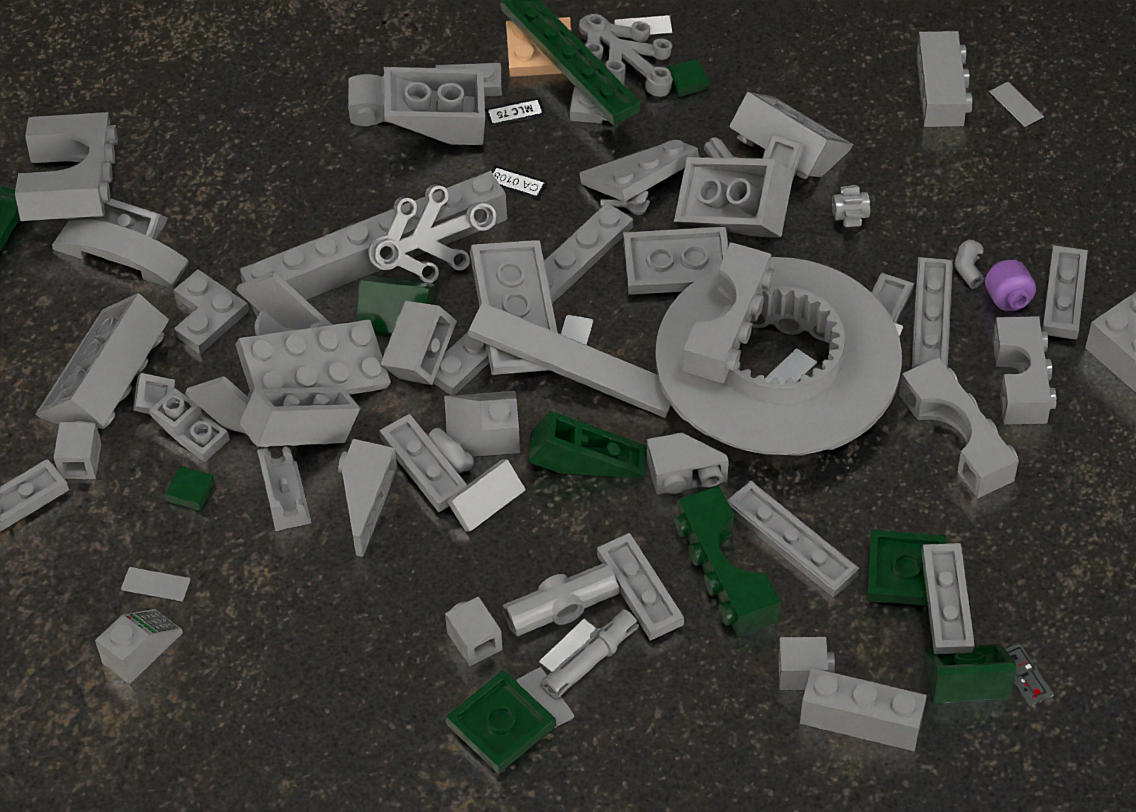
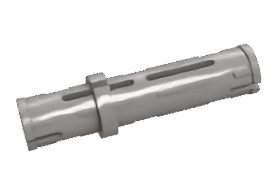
[541,609,639,700]

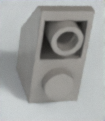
[647,433,729,495]

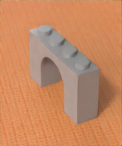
[15,112,118,221]

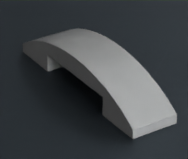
[52,219,189,289]

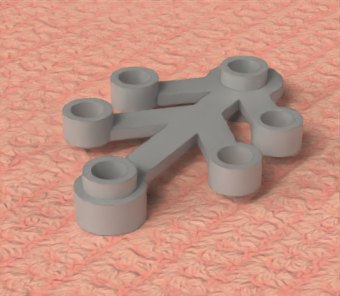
[579,14,673,96]
[368,184,496,282]

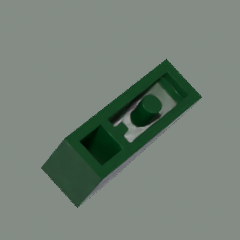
[528,411,647,479]

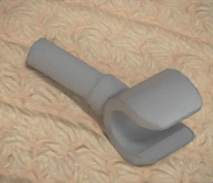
[600,190,650,215]

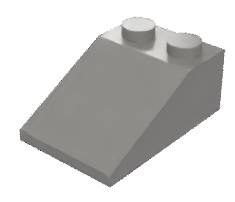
[384,67,485,145]
[674,157,794,238]

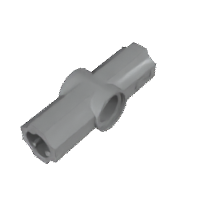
[503,563,619,637]

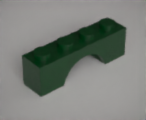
[674,485,781,637]

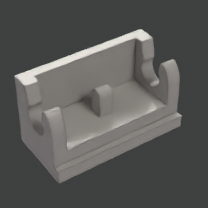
[257,446,311,531]

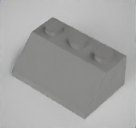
[729,92,853,179]

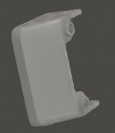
[185,272,332,434]

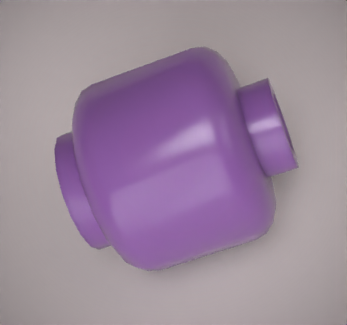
[985,260,1036,311]

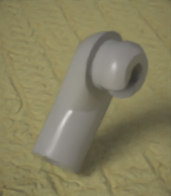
[954,239,985,289]
[428,428,474,474]

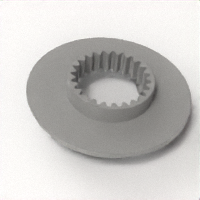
[655,257,902,456]

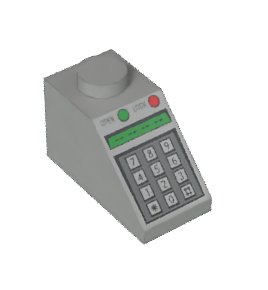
[95,609,183,684]

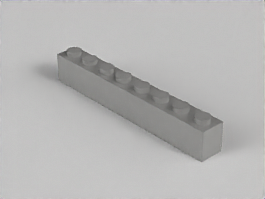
[240,171,507,317]

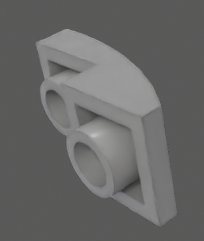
[149,388,230,463]

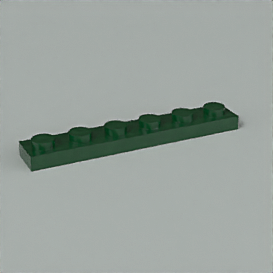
[500,0,641,126]

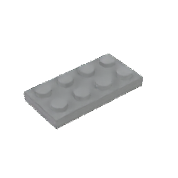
[470,240,558,375]
[235,320,391,395]

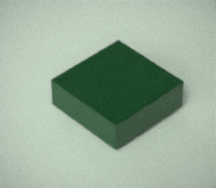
[667,58,709,97]
[165,466,215,511]

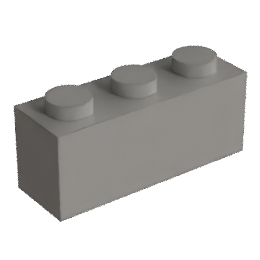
[916,31,972,127]
[239,387,360,447]
[800,668,927,751]

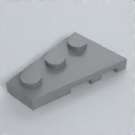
[579,140,699,202]

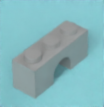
[993,316,1056,425]

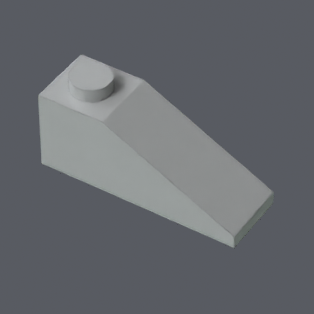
[338,439,397,557]

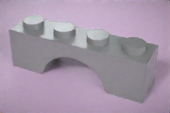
[682,242,775,384]
[899,357,1019,499]

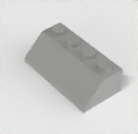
[36,293,169,429]

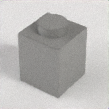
[54,421,102,479]
[445,596,503,667]
[778,637,835,690]

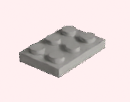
[623,227,728,295]

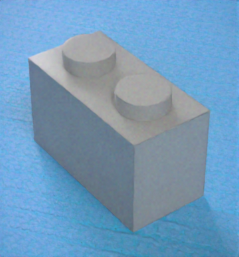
[380,301,457,385]

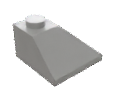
[444,391,520,457]

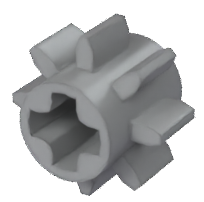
[832,185,870,227]

